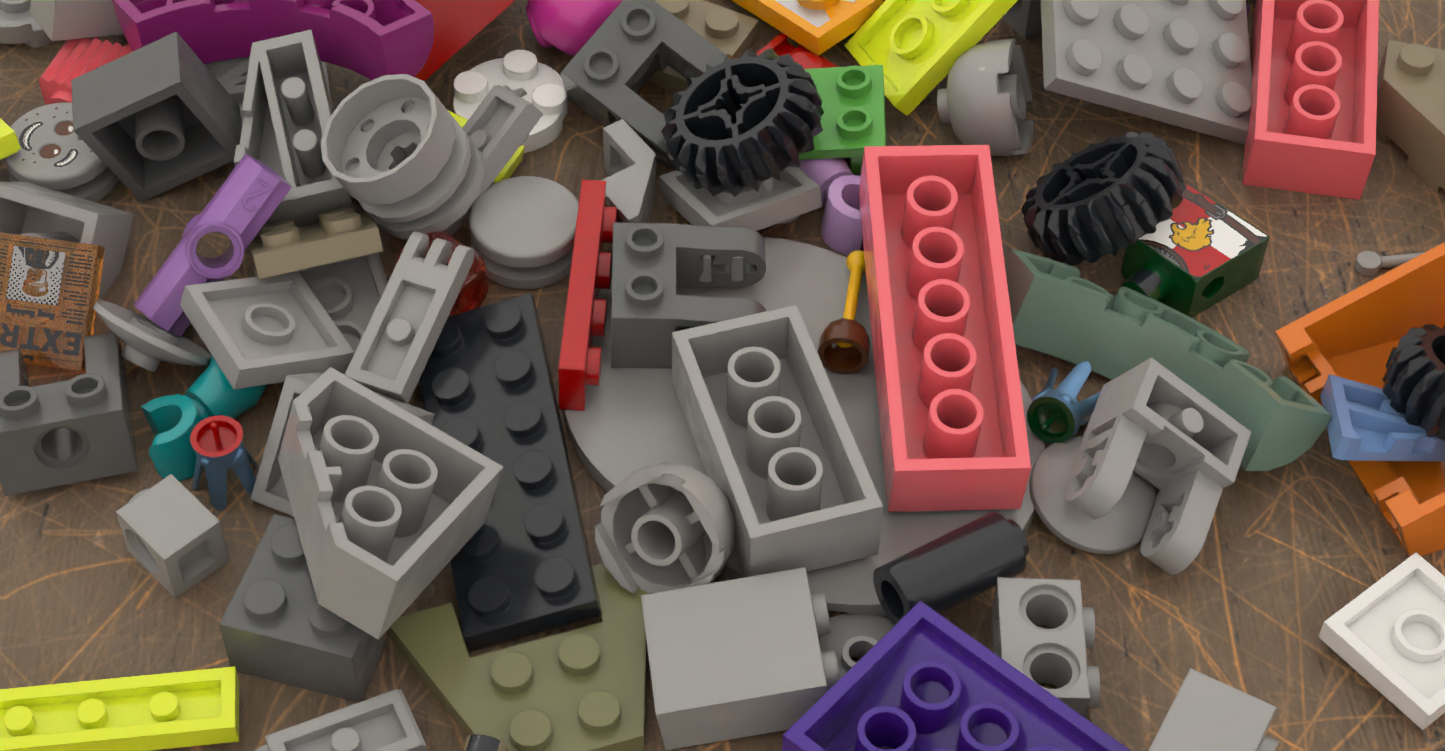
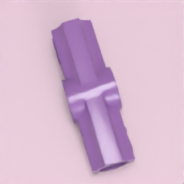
[134,153,292,337]

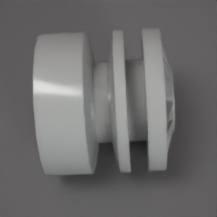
[321,74,485,239]

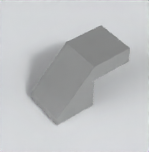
[601,119,656,223]

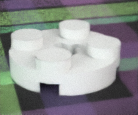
[453,50,568,153]

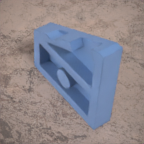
[1320,374,1445,462]

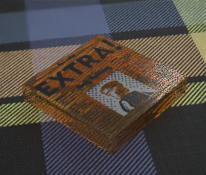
[0,233,105,371]

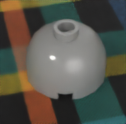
[937,38,1033,157]
[595,462,735,594]

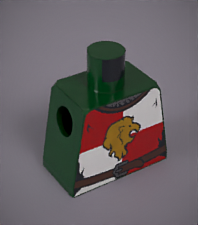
[1121,181,1270,318]

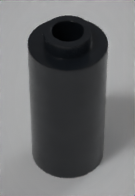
[873,512,1029,625]

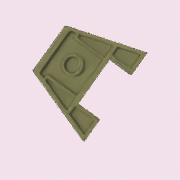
[387,563,647,751]

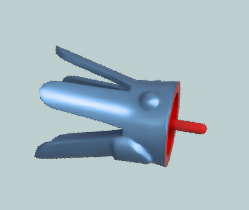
[190,415,257,511]

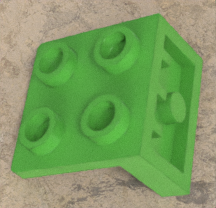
[799,65,887,175]

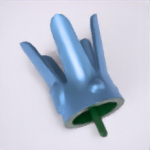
[1027,361,1101,444]

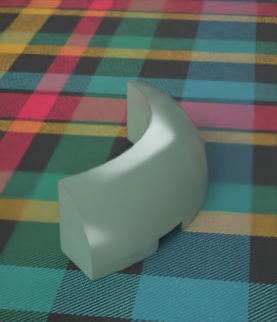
[1005,248,1332,471]

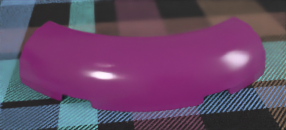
[112,0,434,80]

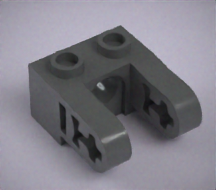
[561,0,726,169]
[611,222,767,369]
[0,332,138,496]

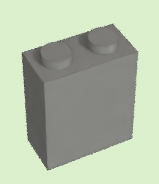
[641,567,840,750]

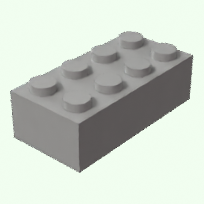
[672,304,883,577]

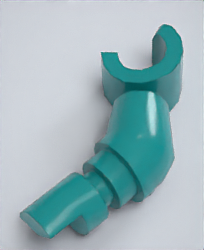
[141,355,267,481]

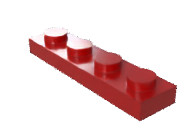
[558,179,617,411]

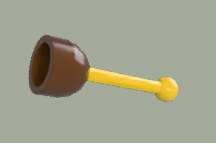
[817,250,870,374]

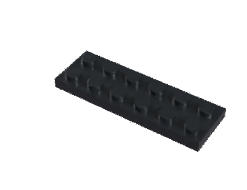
[420,293,602,652]

